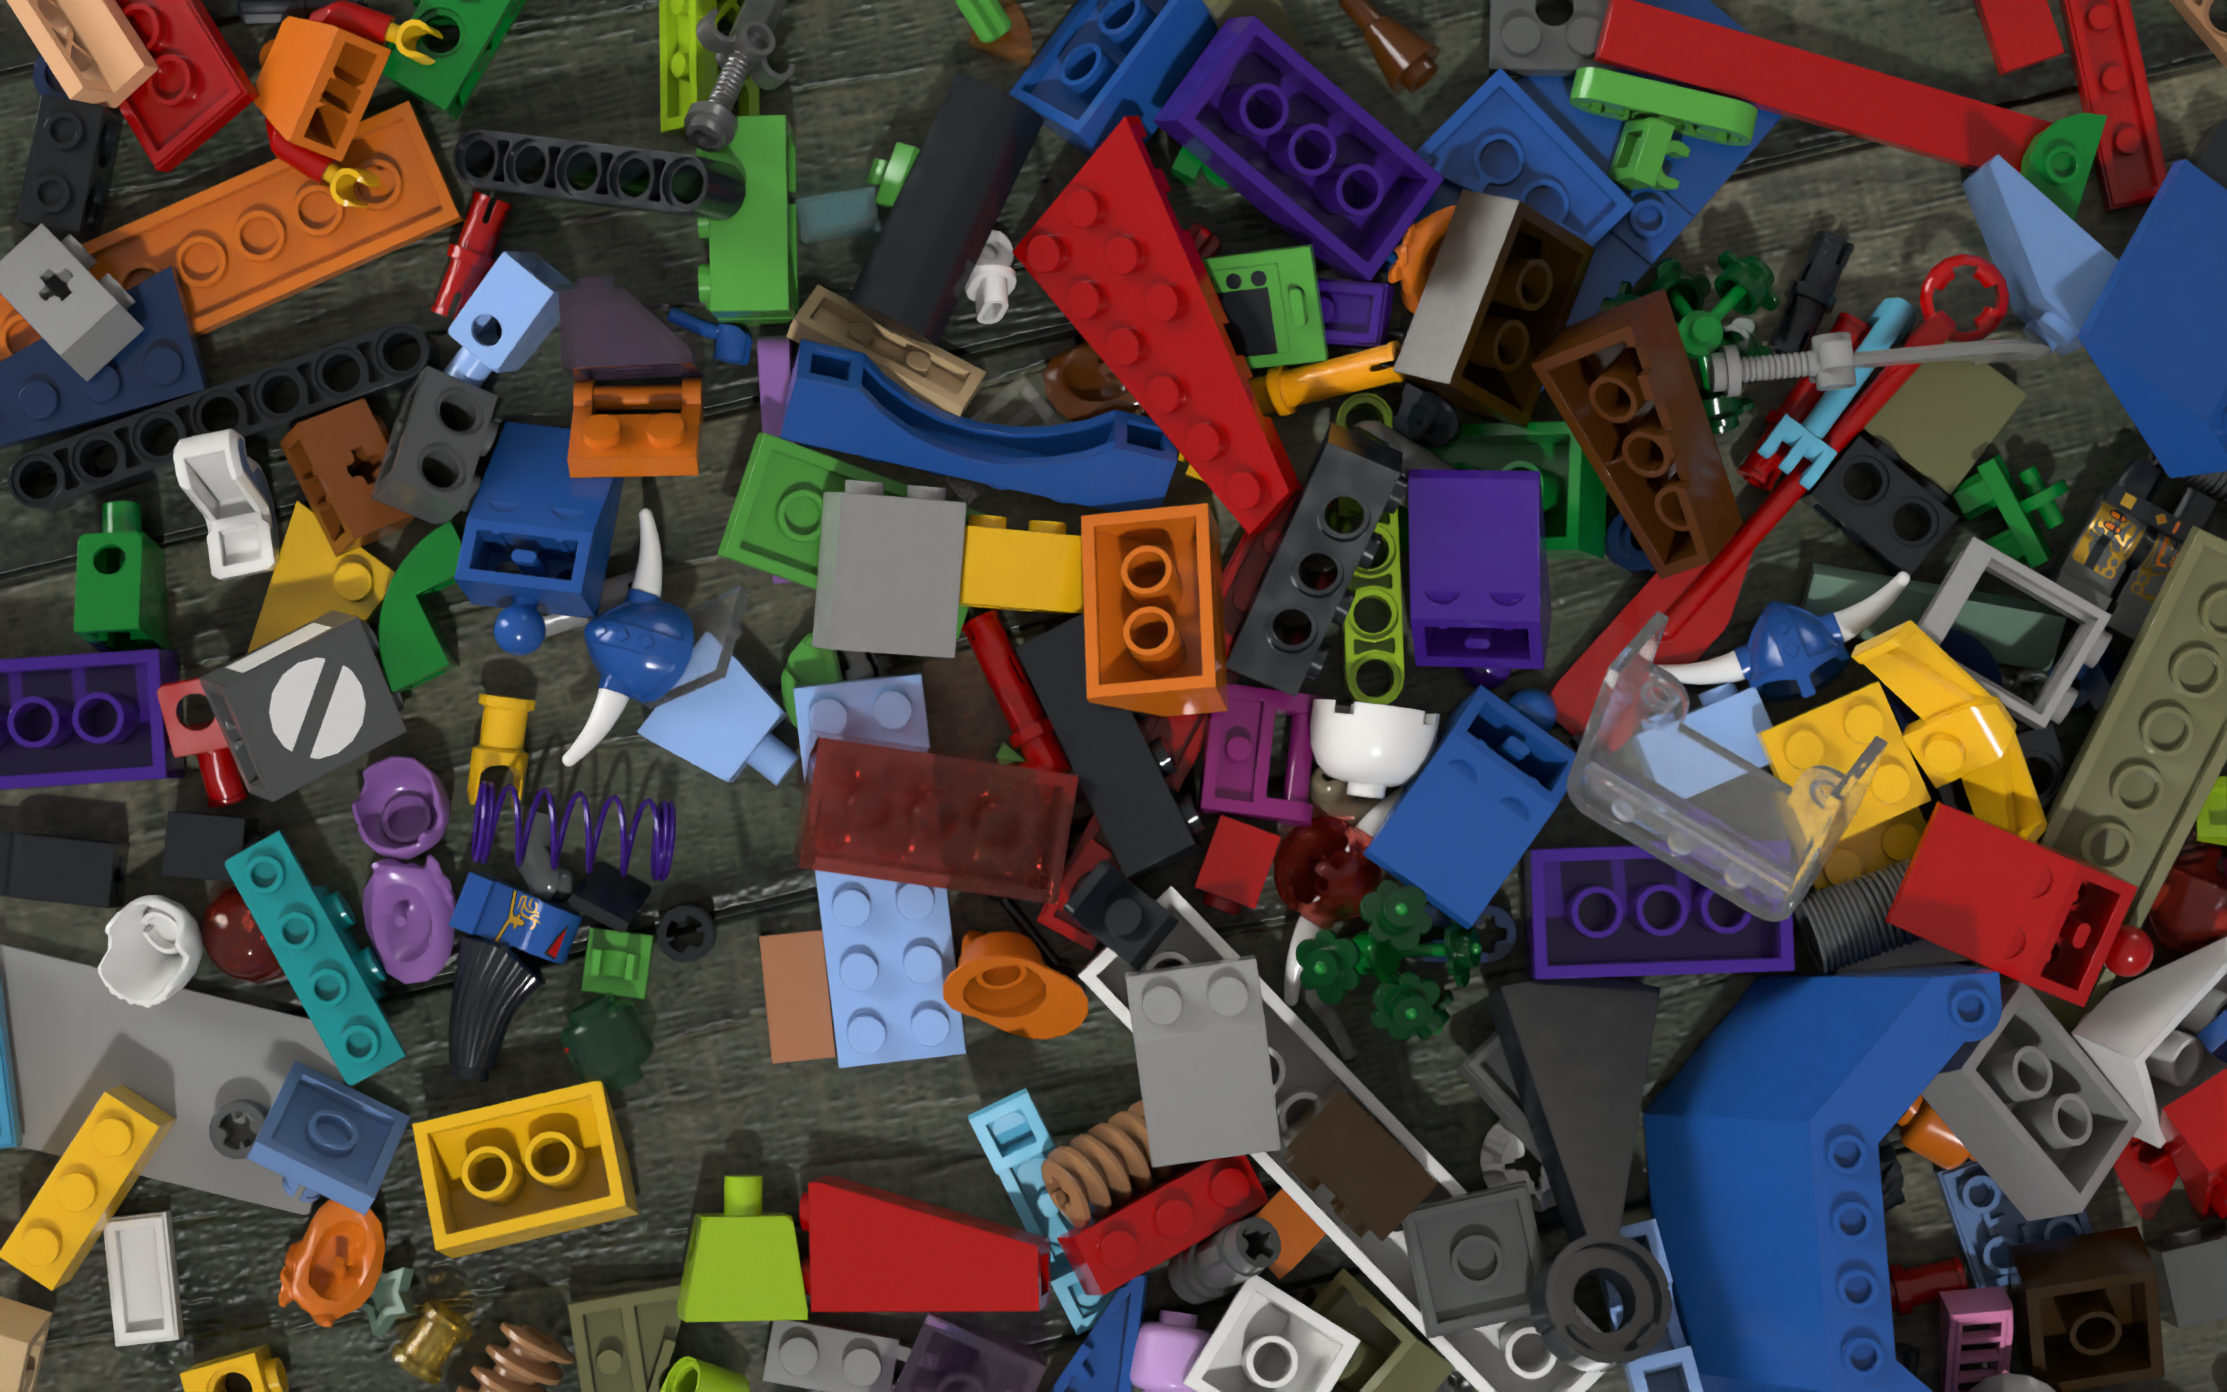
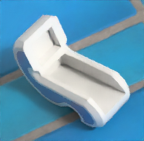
[173,429,280,581]

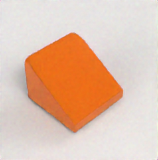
[1247,1187,1326,1280]

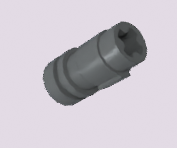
[1168,1217,1281,1306]

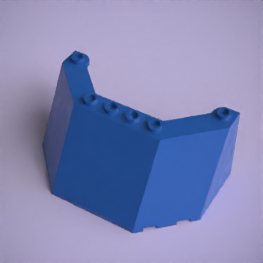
[1642,962,2002,1392]

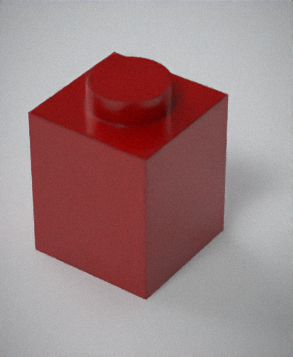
[1193,814,1281,916]

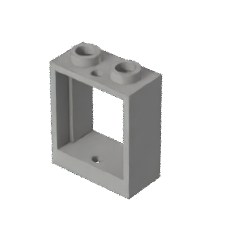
[1917,537,2112,730]

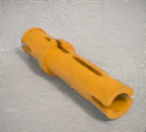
[1248,341,1407,416]

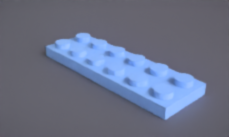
[793,672,967,1068]

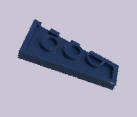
[0,266,209,450]

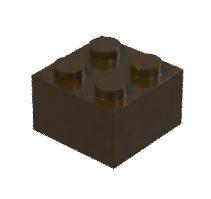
[1281,1080,1438,1242]
[2008,1226,2165,1392]

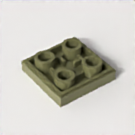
[1861,319,2028,496]

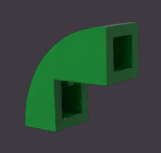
[379,520,464,694]

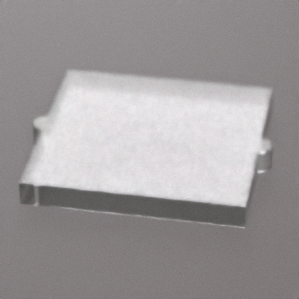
[642,586,750,710]

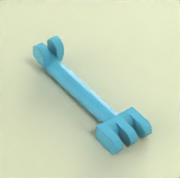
[1757,297,1916,491]

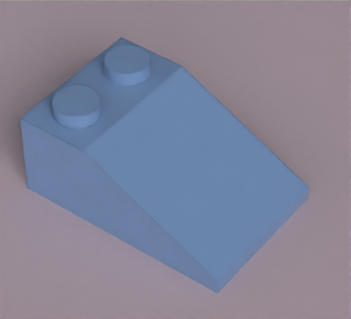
[1961,154,2119,356]

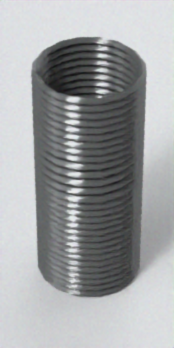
[1794,855,1924,975]

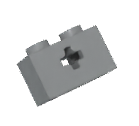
[0,223,144,382]

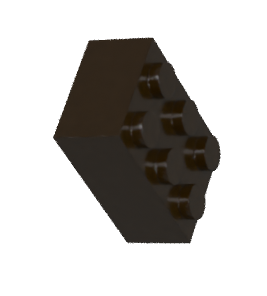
[1393,190,1596,428]

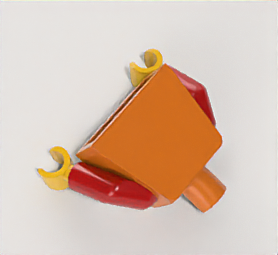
[253,0,443,208]

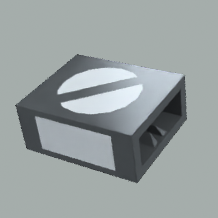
[198,610,407,802]

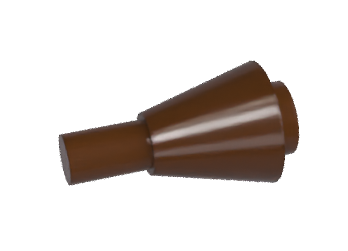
[1339,0,1440,93]

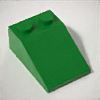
[1399,421,1607,560]

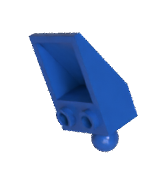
[454,421,625,656]
[1363,685,1585,930]

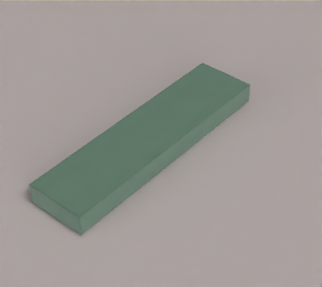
[1801,563,2067,671]

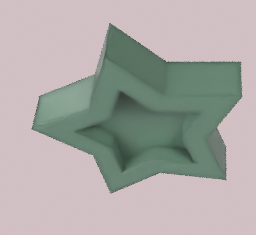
[359,1266,417,1337]

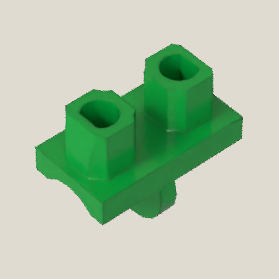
[1952,453,2070,569]

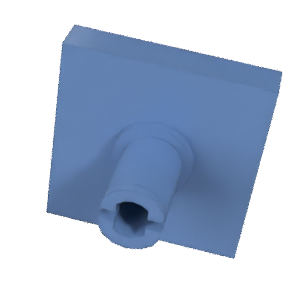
[247,1061,410,1215]

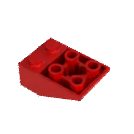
[2160,1068,2227,1223]

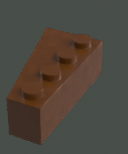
[1530,288,1743,579]

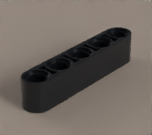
[453,129,746,221]

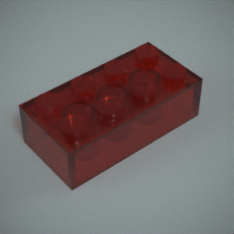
[793,730,1079,905]

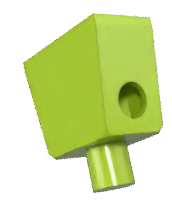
[677,1175,808,1322]

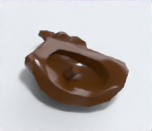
[1042,342,1149,422]

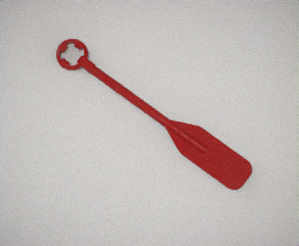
[1550,254,2009,751]

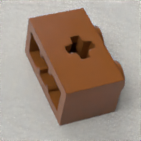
[279,398,415,557]

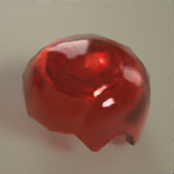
[200,886,285,985]

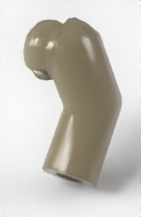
[1309,766,1383,829]

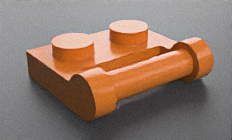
[567,377,705,478]

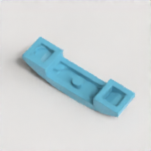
[968,1088,1122,1335]

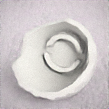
[98,895,203,1008]

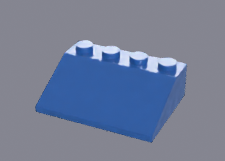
[2077,159,2227,479]

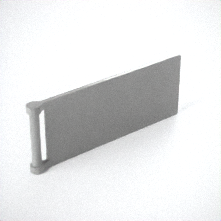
[0,943,345,1215]

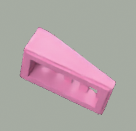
[1939,1286,2013,1392]

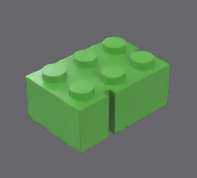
[696,115,799,326]

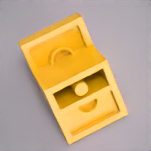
[1756,681,1931,893]

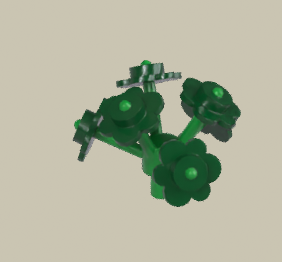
[1295,880,1481,1042]

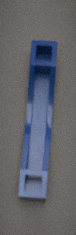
[780,339,1177,512]

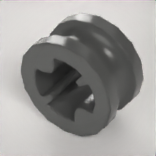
[209,1099,268,1159]

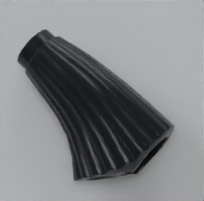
[449,934,546,1081]

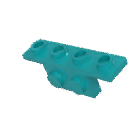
[225,830,407,1086]

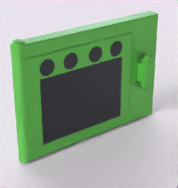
[1201,244,1329,369]

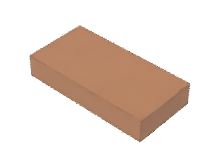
[759,929,837,1064]

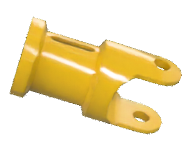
[467,693,536,810]

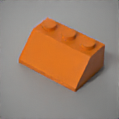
[1081,503,1228,717]

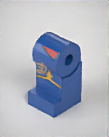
[448,870,583,964]

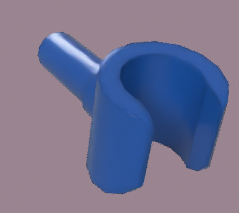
[667,307,752,365]

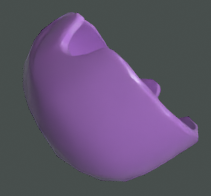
[351,755,451,860]

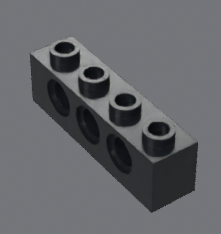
[1225,422,1409,697]

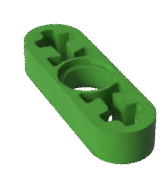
[1569,67,1759,146]

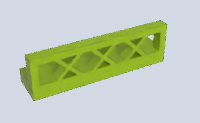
[659,0,760,135]

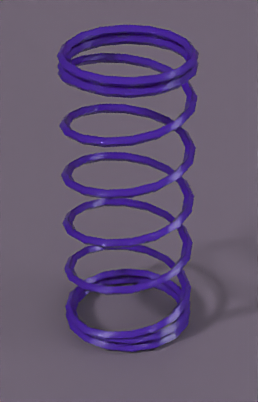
[472,780,676,882]

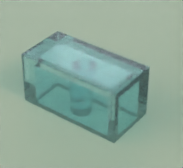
[795,186,882,244]

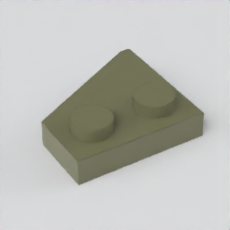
[567,1282,682,1392]

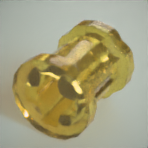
[390,1299,474,1385]

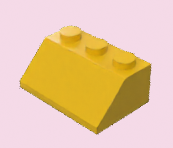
[412,1080,639,1259]

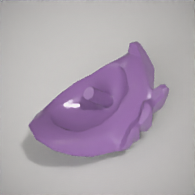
[362,854,458,984]

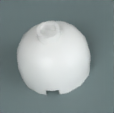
[1310,699,1440,799]

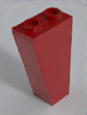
[799,1176,1052,1312]

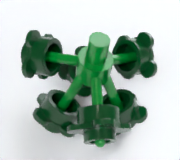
[1597,251,1780,435]

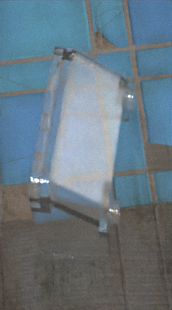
[1566,611,1888,922]

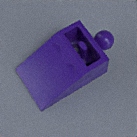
[1408,469,1552,690]

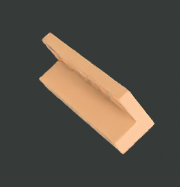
[6,0,159,108]

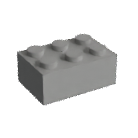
[1921,981,2142,1221]

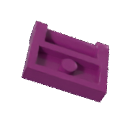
[1198,683,1325,826]

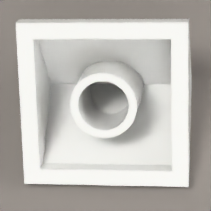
[1183,1275,1361,1392]

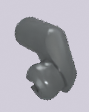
[515,808,575,902]

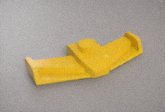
[1851,620,2048,841]

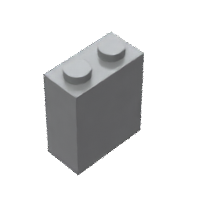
[812,480,967,658]

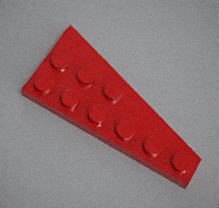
[1012,115,1302,535]

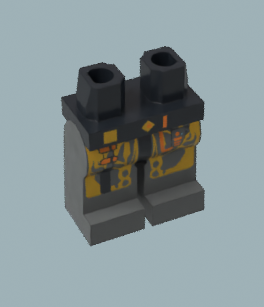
[2046,458,2219,647]

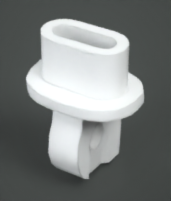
[964,230,1017,324]

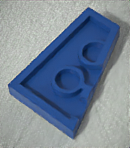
[1415,68,1635,247]

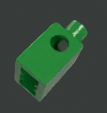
[74,501,169,653]

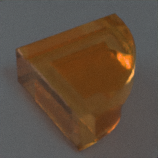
[969,0,1032,67]

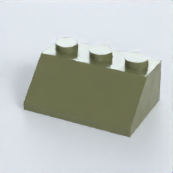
[1309,1268,1455,1392]

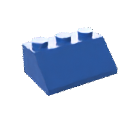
[1009,0,1219,158]

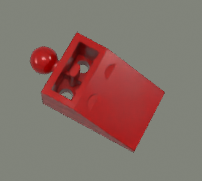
[1885,801,2154,1008]

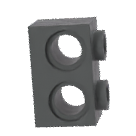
[371,366,498,527]

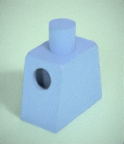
[444,251,583,388]
[637,635,800,786]

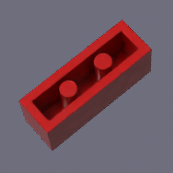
[1057,1155,1270,1295]

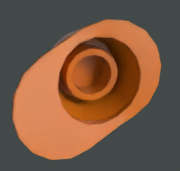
[943,930,1088,1039]

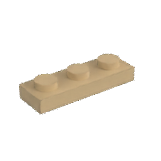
[786,284,986,417]

